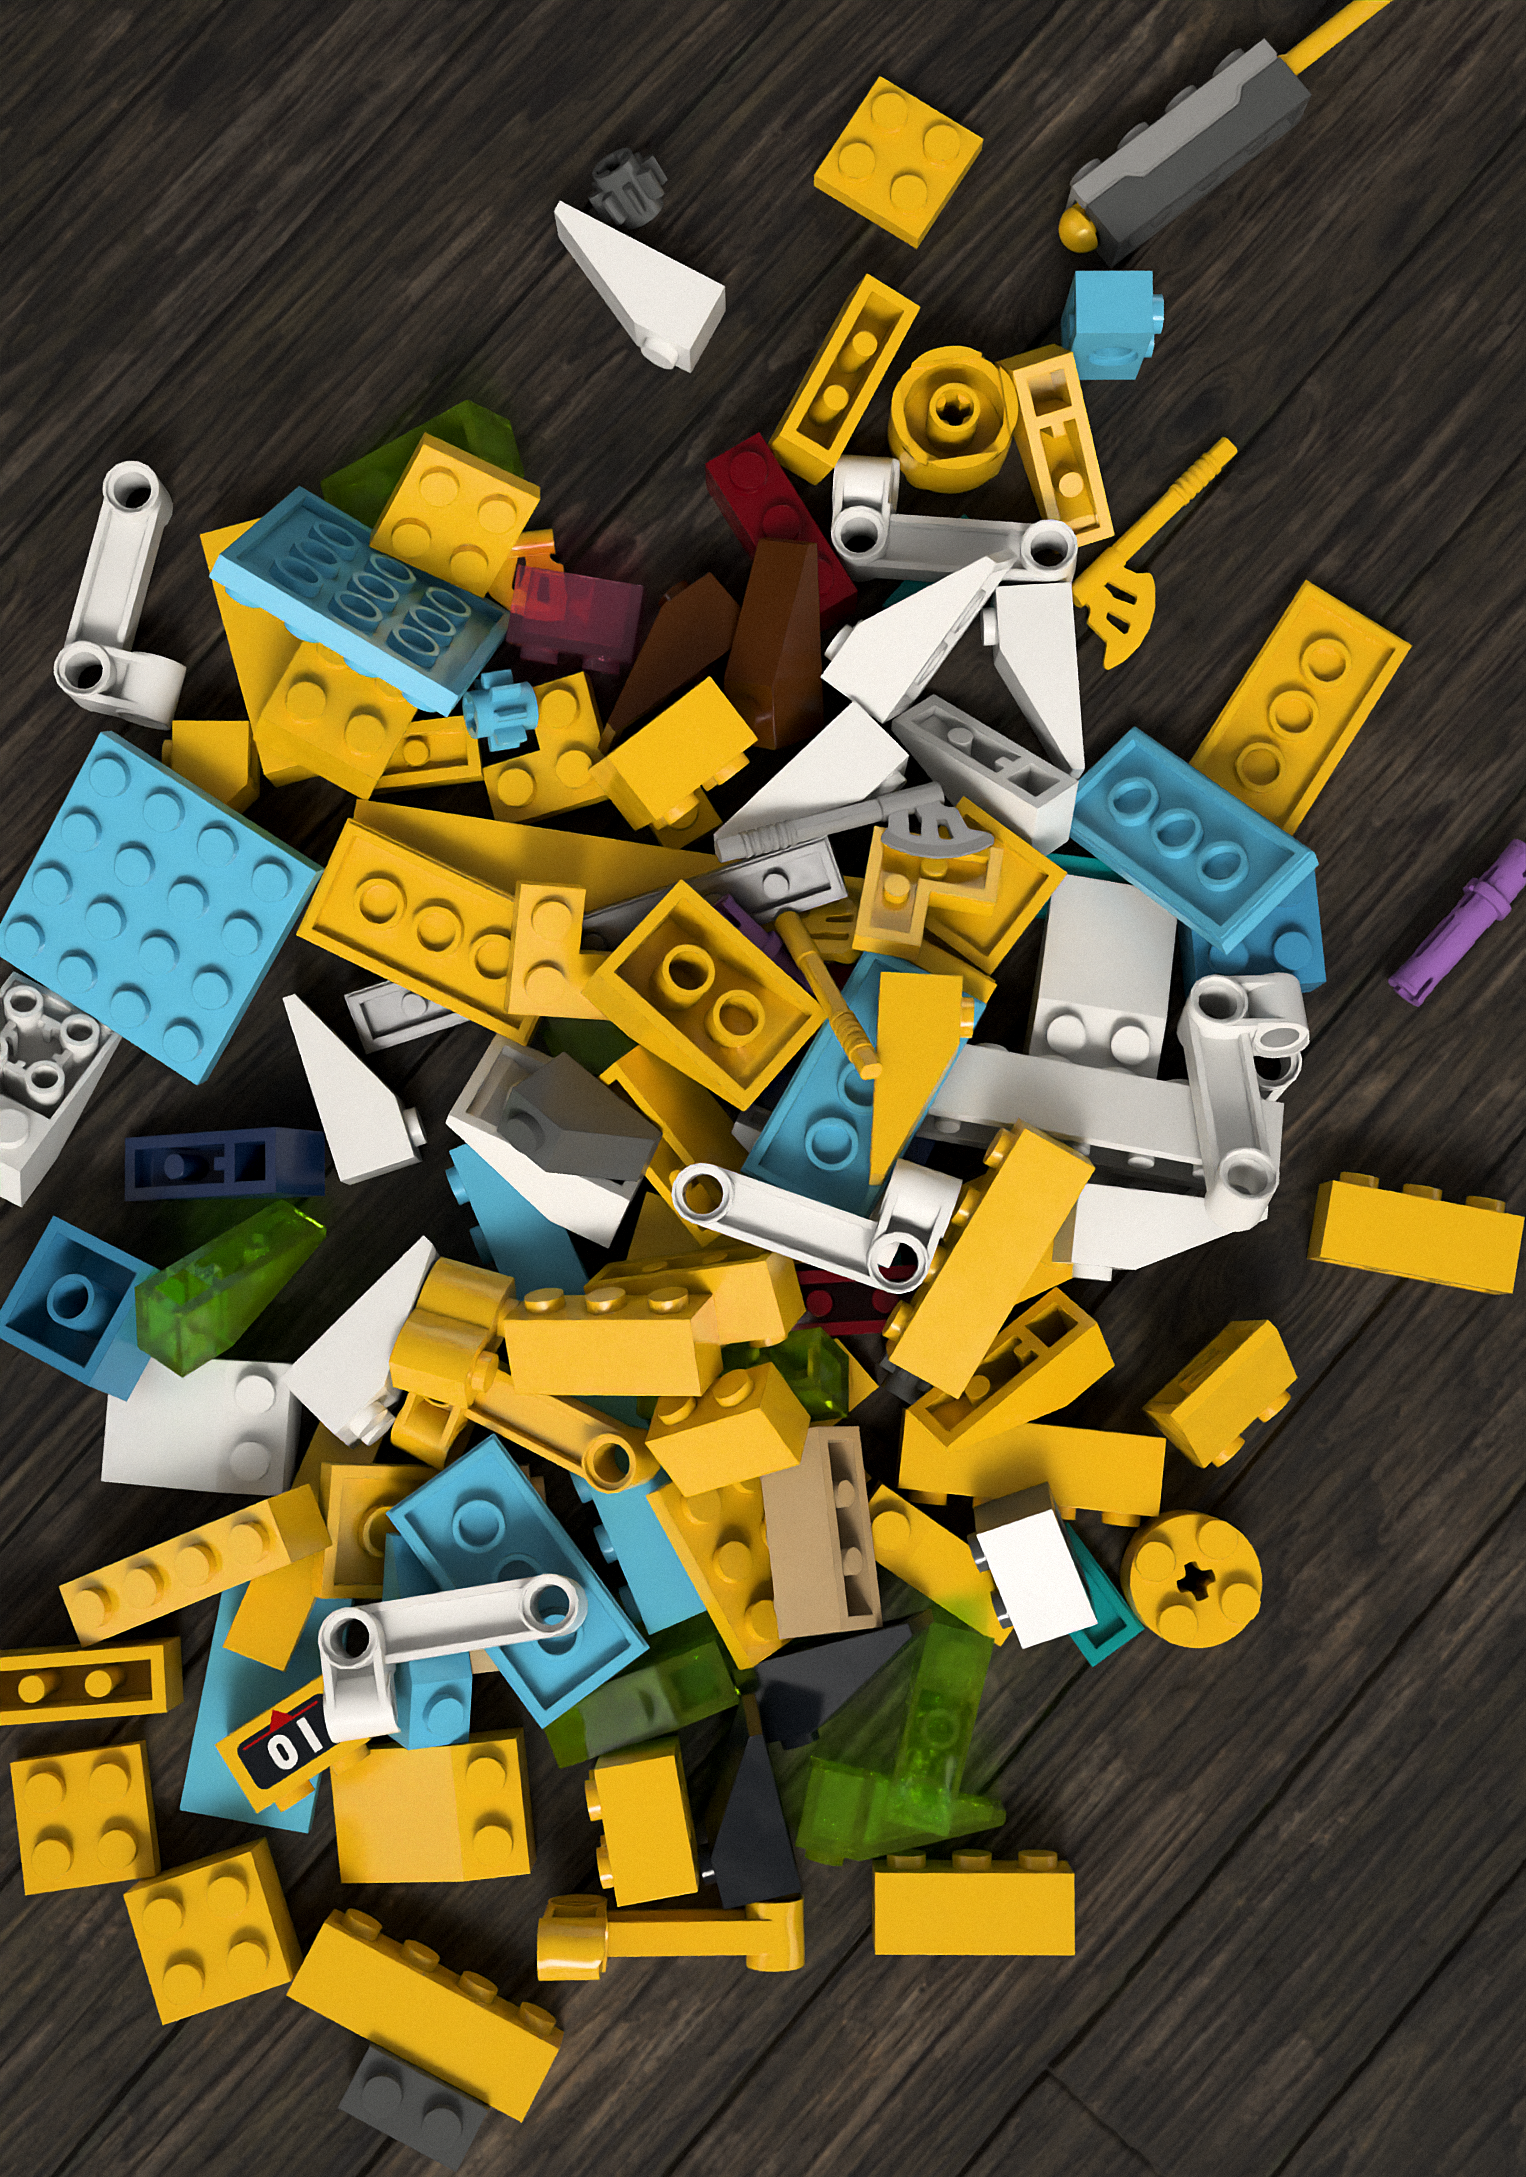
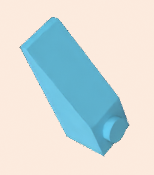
[382,1532,473,1750]

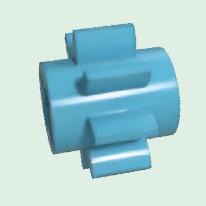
[462,669,539,752]

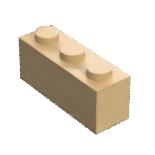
[759,1426,883,1639]

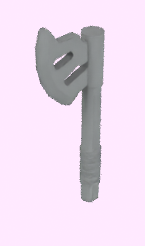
[714,781,994,863]

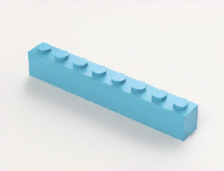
[445,1143,707,1635]

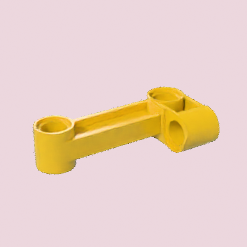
[391,1360,661,1494]
[537,1893,805,1981]

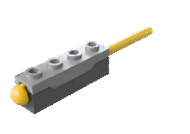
[1058,0,1392,269]

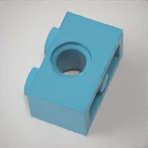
[1061,271,1164,380]

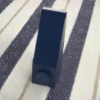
[125,1127,325,1202]

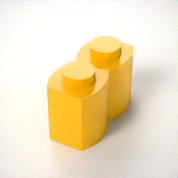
[389,1256,522,1409]

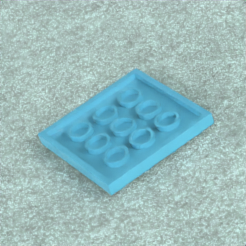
[209,486,518,717]
[0,731,325,1085]

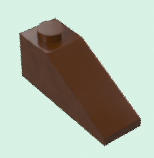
[724,537,824,750]
[597,572,741,756]

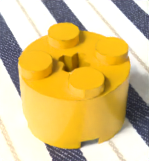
[888,346,1018,494]
[1119,1509,1262,1648]

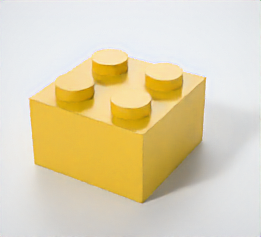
[253,640,418,800]
[588,676,758,831]
[585,1735,700,1907]
[123,1836,304,2025]

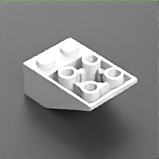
[0,971,122,1207]

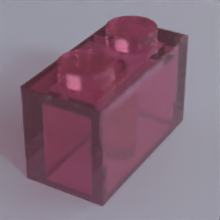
[506,565,647,675]

